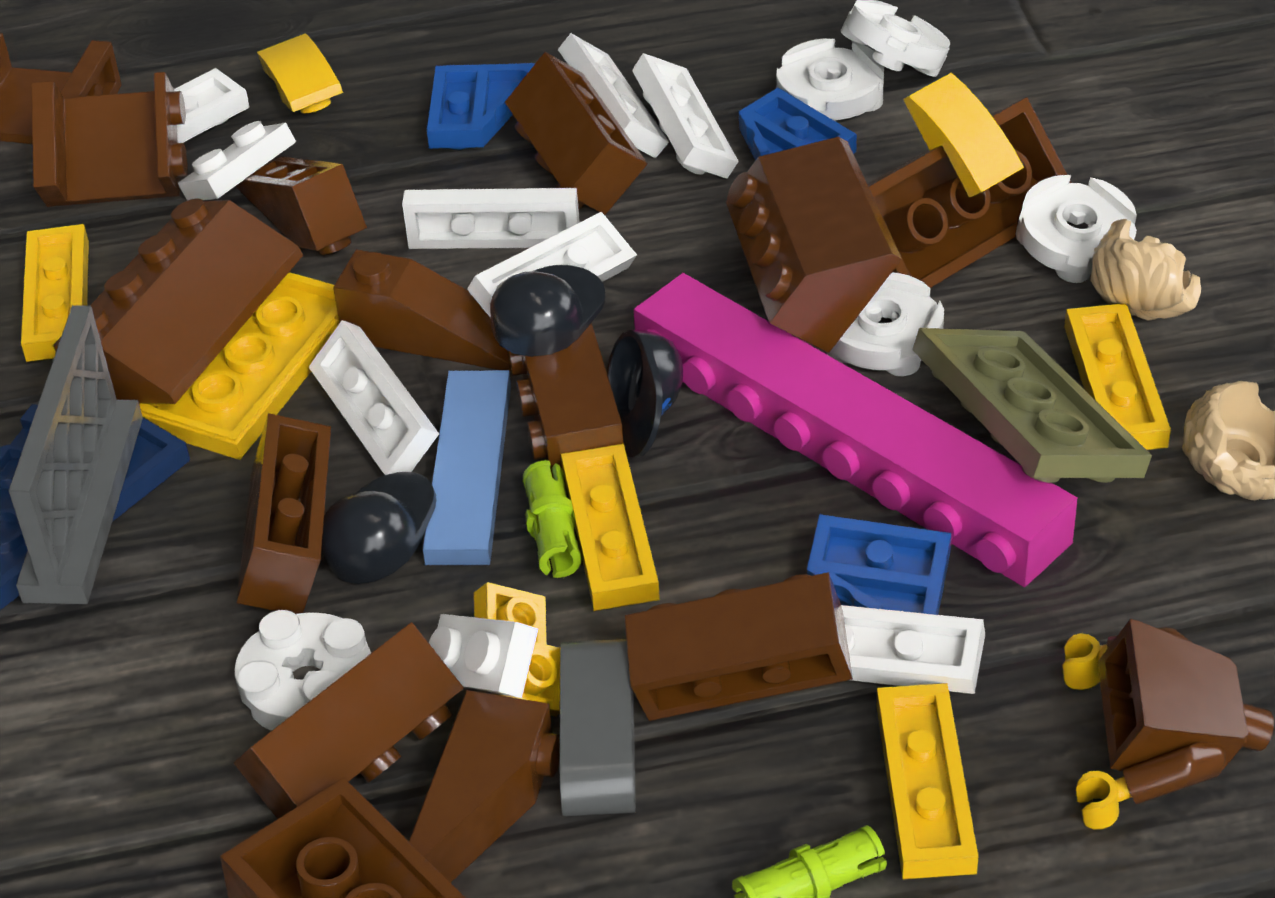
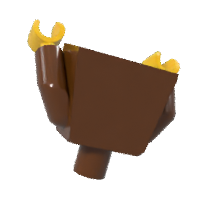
[1062,619,1274,829]

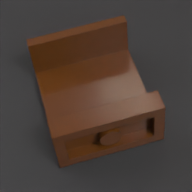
[0,33,122,144]
[31,72,188,207]

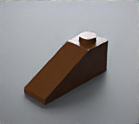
[236,156,367,255]
[333,249,510,372]
[409,690,560,883]

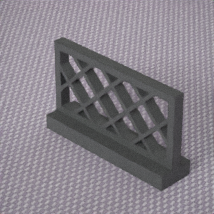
[9,305,143,604]

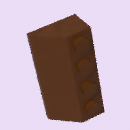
[868,97,1072,288]
[726,137,902,353]
[53,198,303,404]
[220,778,466,898]

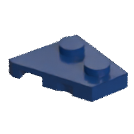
[427,63,535,150]
[739,88,857,161]
[807,514,951,615]

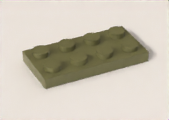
[912,328,1152,483]

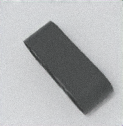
[560,639,636,816]

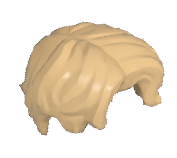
[1091,219,1201,321]
[1182,381,1275,501]

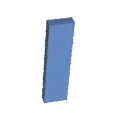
[423,370,511,565]

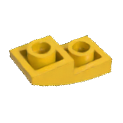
[257,33,343,113]
[903,73,1024,197]
[474,582,561,716]

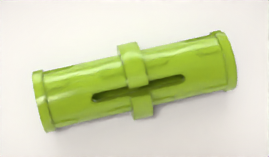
[523,460,581,578]
[732,825,887,898]

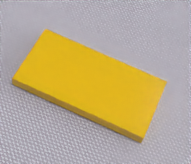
[139,272,339,460]

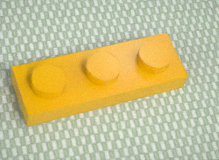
[21,224,89,362]
[1064,304,1171,450]
[561,444,660,611]
[876,683,978,879]

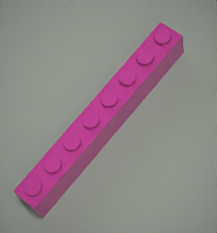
[633,273,1078,588]

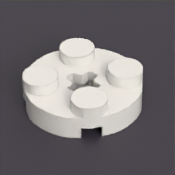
[841,0,950,77]
[776,38,884,121]
[1016,175,1137,283]
[827,272,944,376]
[235,610,371,730]

